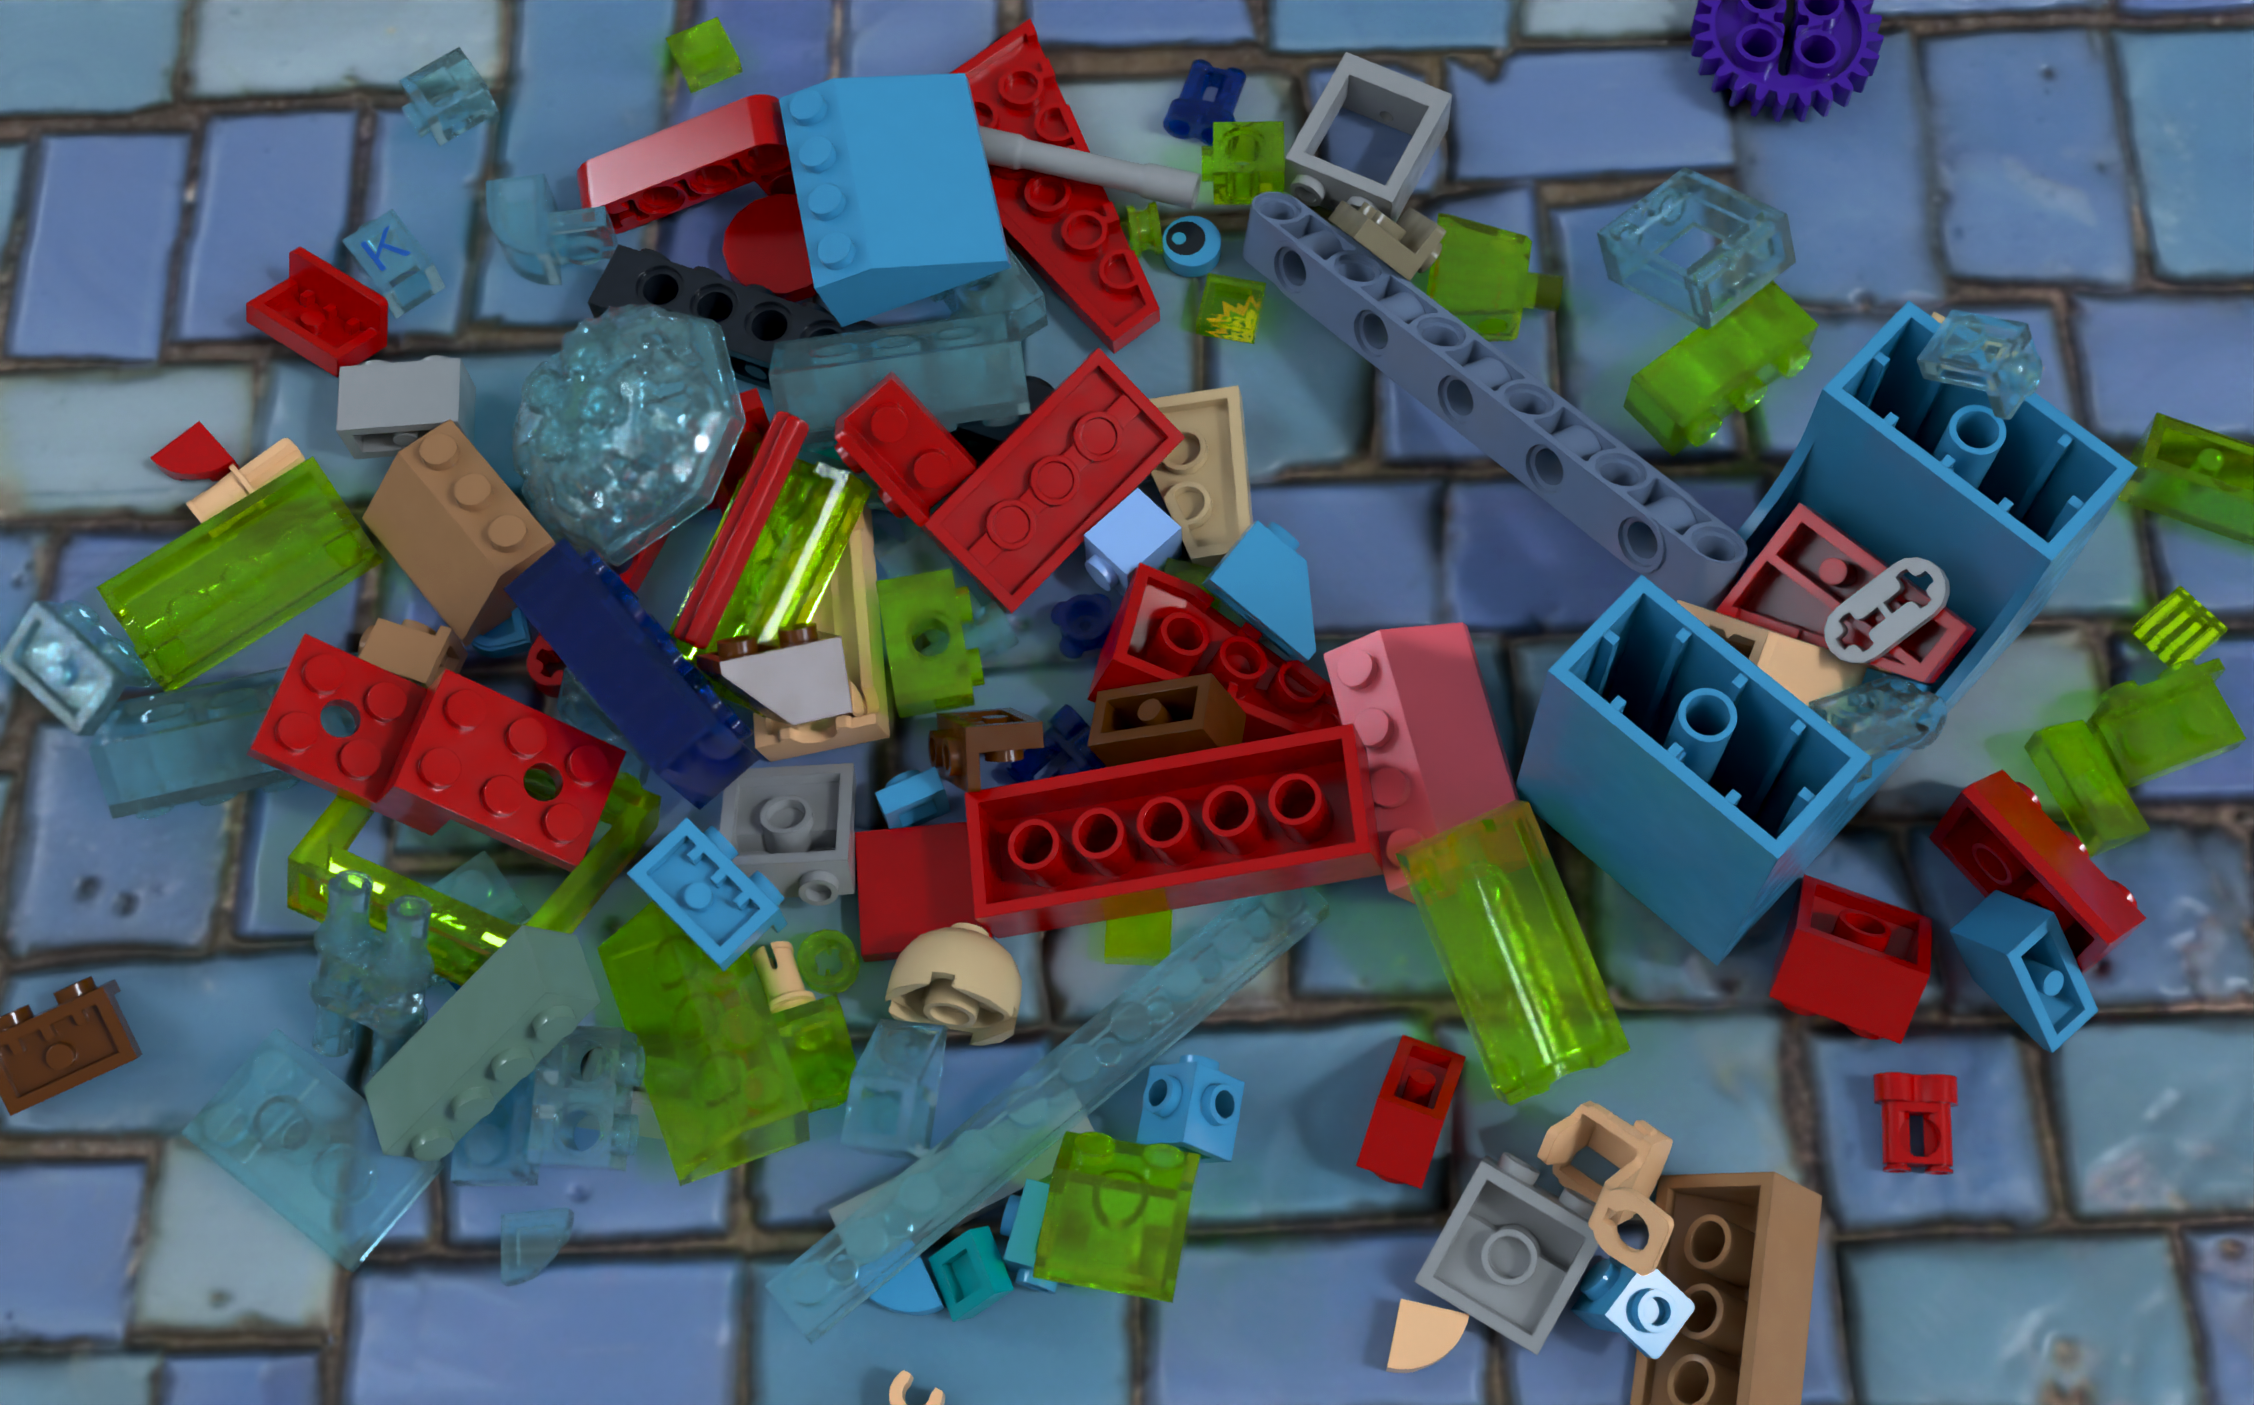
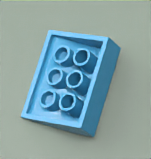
[779,73,1011,327]

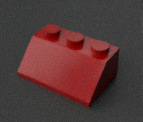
[1929,769,2147,975]

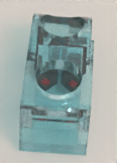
[1809,675,1947,783]

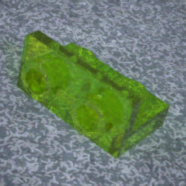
[2085,658,2247,791]

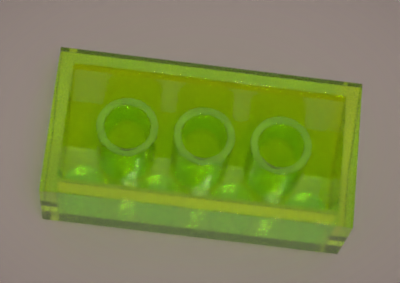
[597,901,810,1186]

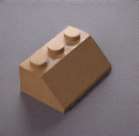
[362,419,568,647]

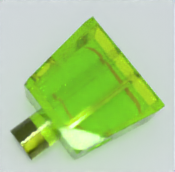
[1426,213,1564,342]

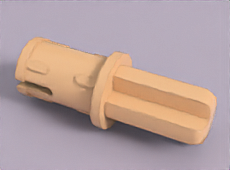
[185,438,305,535]

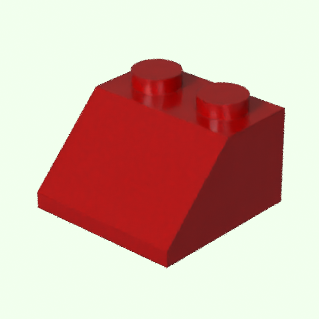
[1769,874,1932,1044]

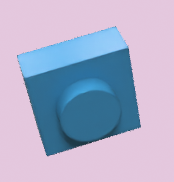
[875,767,951,829]

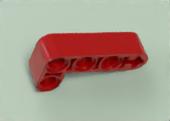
[577,94,797,235]

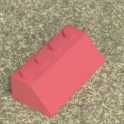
[1323,622,1538,906]

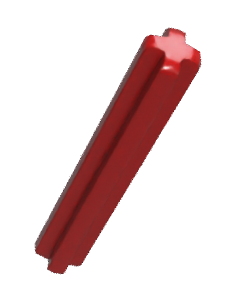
[673,411,809,650]

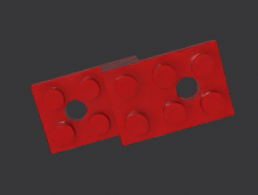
[246,633,627,873]

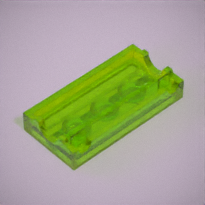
[651,443,872,718]
[96,456,384,695]
[1395,799,1631,1106]

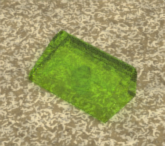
[2024,719,2150,858]

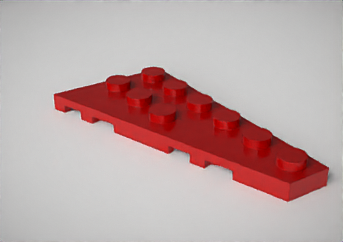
[949,18,1160,354]

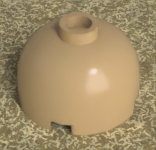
[885,923,1022,1046]

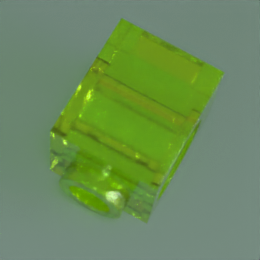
[1202,121,1285,205]

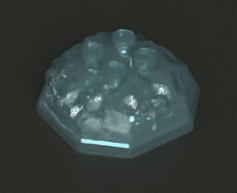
[511,304,746,567]

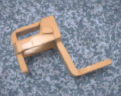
[1537,1101,1674,1276]

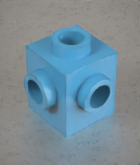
[1136,1055,1245,1164]

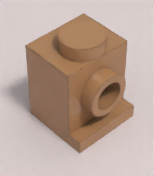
[358,618,468,689]

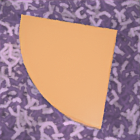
[1386,1299,1469,1373]

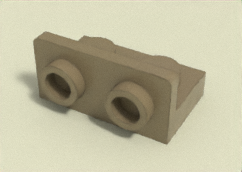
[1328,200,1446,281]

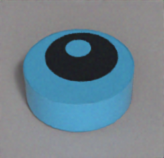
[1162,216,1221,277]

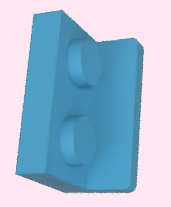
[627,817,787,972]

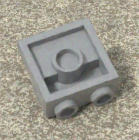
[719,763,857,906]
[1414,1152,1599,1355]

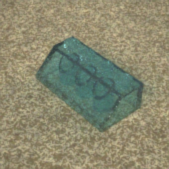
[769,309,1031,452]
[88,652,359,819]

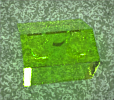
[1033,1131,1201,1303]

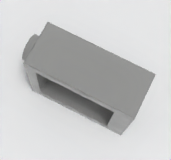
[1284,52,1452,223]

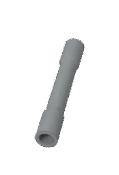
[979,126,1201,209]

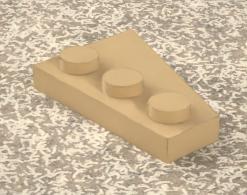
[1149,385,1253,569]

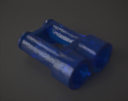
[1163,59,1247,148]
[1005,704,1106,783]

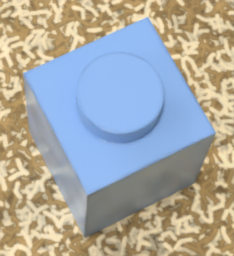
[1084,488,1182,597]

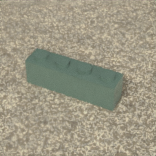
[363,925,601,1161]

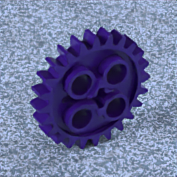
[1690,0,1884,122]

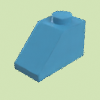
[1201,520,1316,663]
[1950,889,2099,1053]

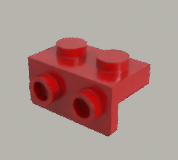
[246,247,388,378]

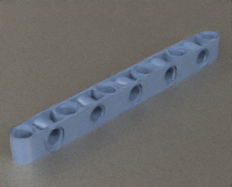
[1242,191,1748,611]

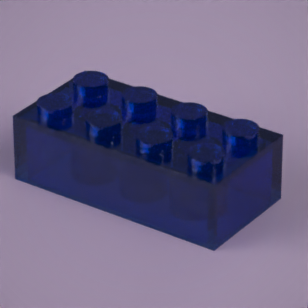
[504,538,759,810]

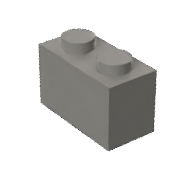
[336,355,476,459]

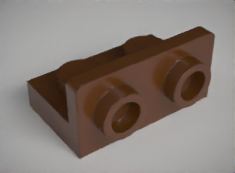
[928,707,1044,793]
[0,976,142,1116]

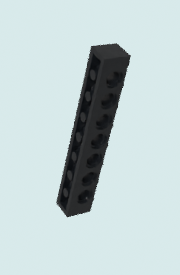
[588,244,1054,462]

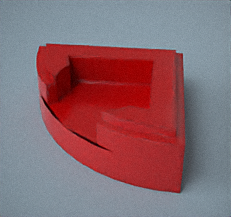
[150,421,240,482]

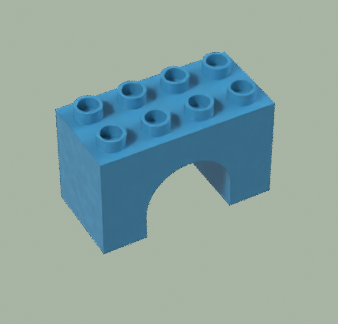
[1516,300,2138,966]

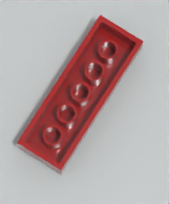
[965,724,1384,939]

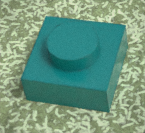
[928,1226,1014,1322]

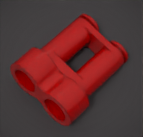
[1873,1072,1958,1175]

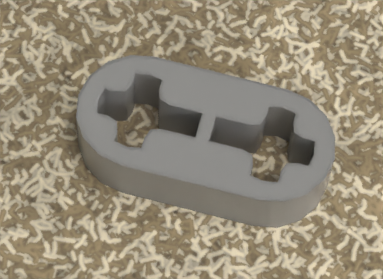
[1824,557,1950,664]

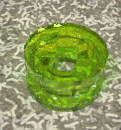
[1126,201,1163,258]
[797,929,860,995]

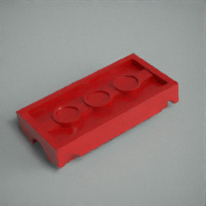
[921,348,1185,614]

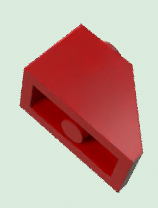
[1356,1034,1466,1189]

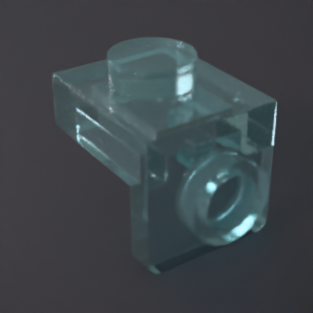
[1917,309,2043,420]

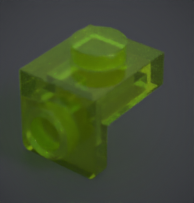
[772,994,866,1114]

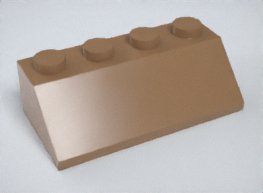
[1630,1172,1822,1405]

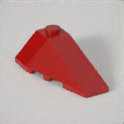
[1087,563,1342,742]

